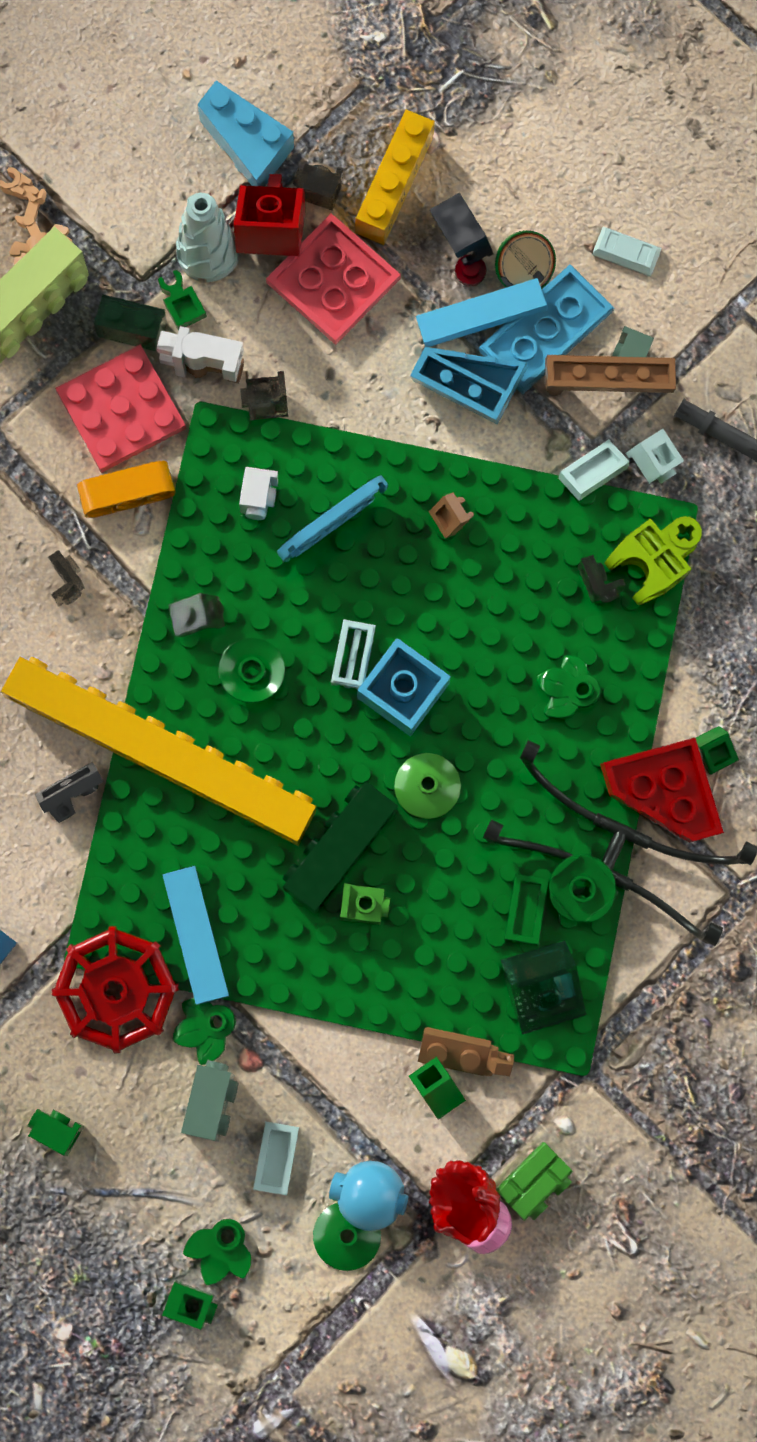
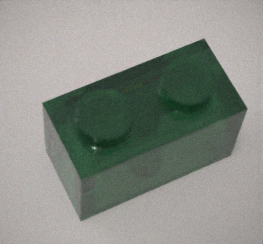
[94,294,167,352]

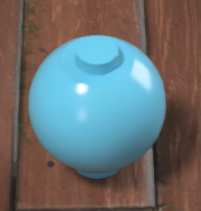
[329,1161,409,1231]

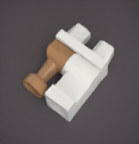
[157,326,244,384]

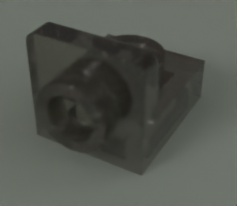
[578,555,626,604]

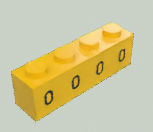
[355,109,435,245]

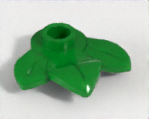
[537,655,601,718]
[172,997,236,1065]
[183,1219,251,1285]

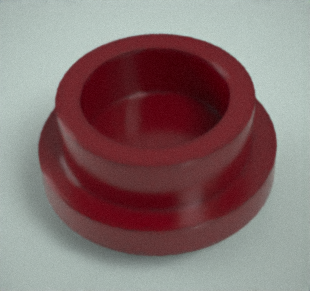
[455,254,487,286]

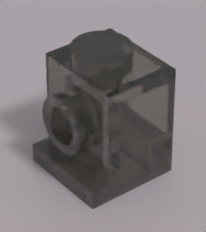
[293,164,343,211]
[240,371,289,420]

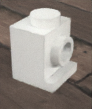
[239,467,279,520]

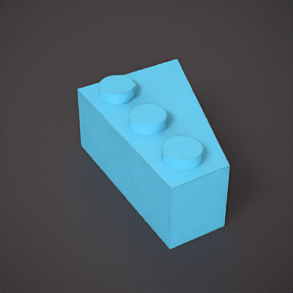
[198,81,294,187]
[410,347,528,425]

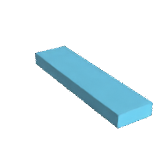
[416,278,547,347]
[162,866,229,1005]

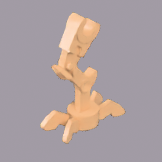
[0,167,73,265]

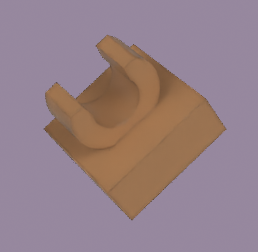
[429,492,474,539]

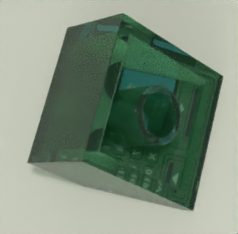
[500,940,586,1035]

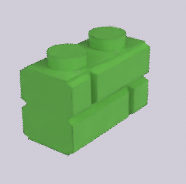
[496,1142,573,1221]

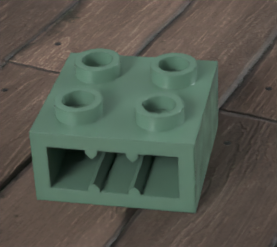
[181,1060,239,1142]

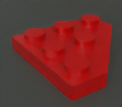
[600,738,724,843]

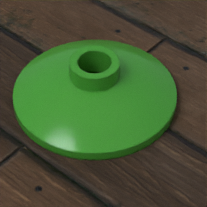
[394,753,461,819]

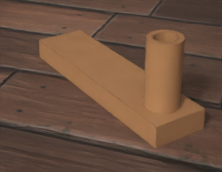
[545,355,676,396]

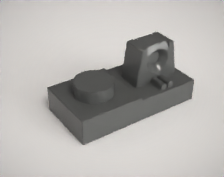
[35,762,104,823]

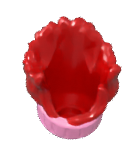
[429,1160,512,1254]

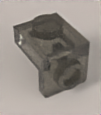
[48,550,85,606]
[169,593,225,637]

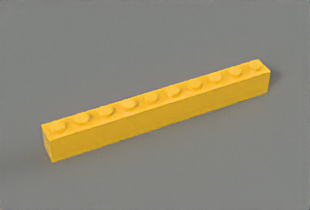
[1,657,316,846]

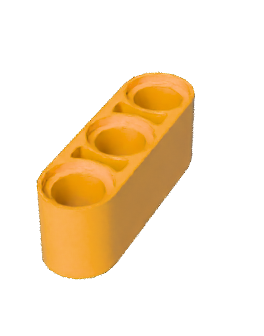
[77,461,176,518]

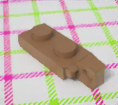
[418,1027,514,1076]

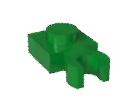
[158,270,207,331]

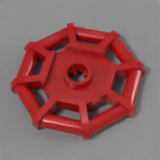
[52,926,179,1054]

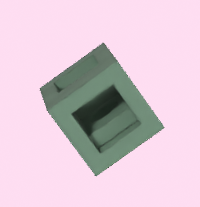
[612,326,654,357]

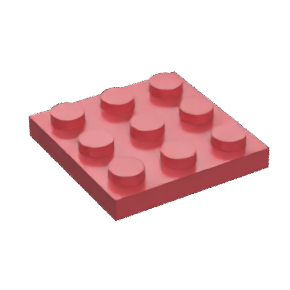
[266,213,401,345]
[55,344,186,473]

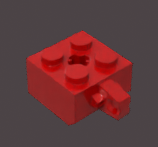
[234,174,306,256]

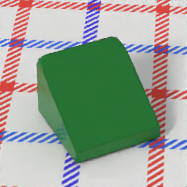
[696,726,739,775]

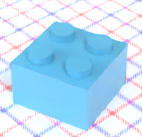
[357,638,451,736]

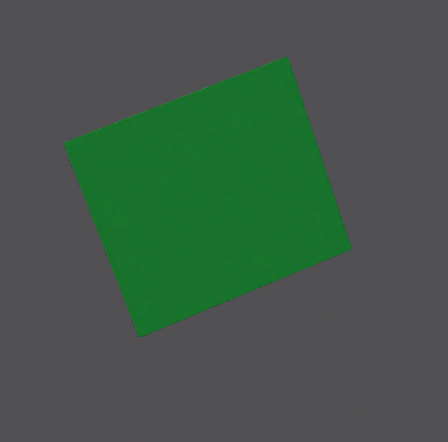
[64,401,698,1076]

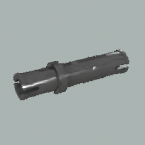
[674,398,757,462]

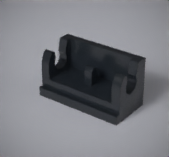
[429,193,494,266]

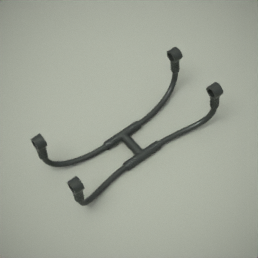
[483,740,757,946]

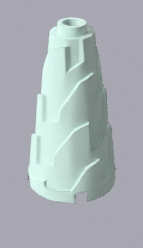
[176,192,239,282]

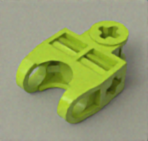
[604,516,702,605]

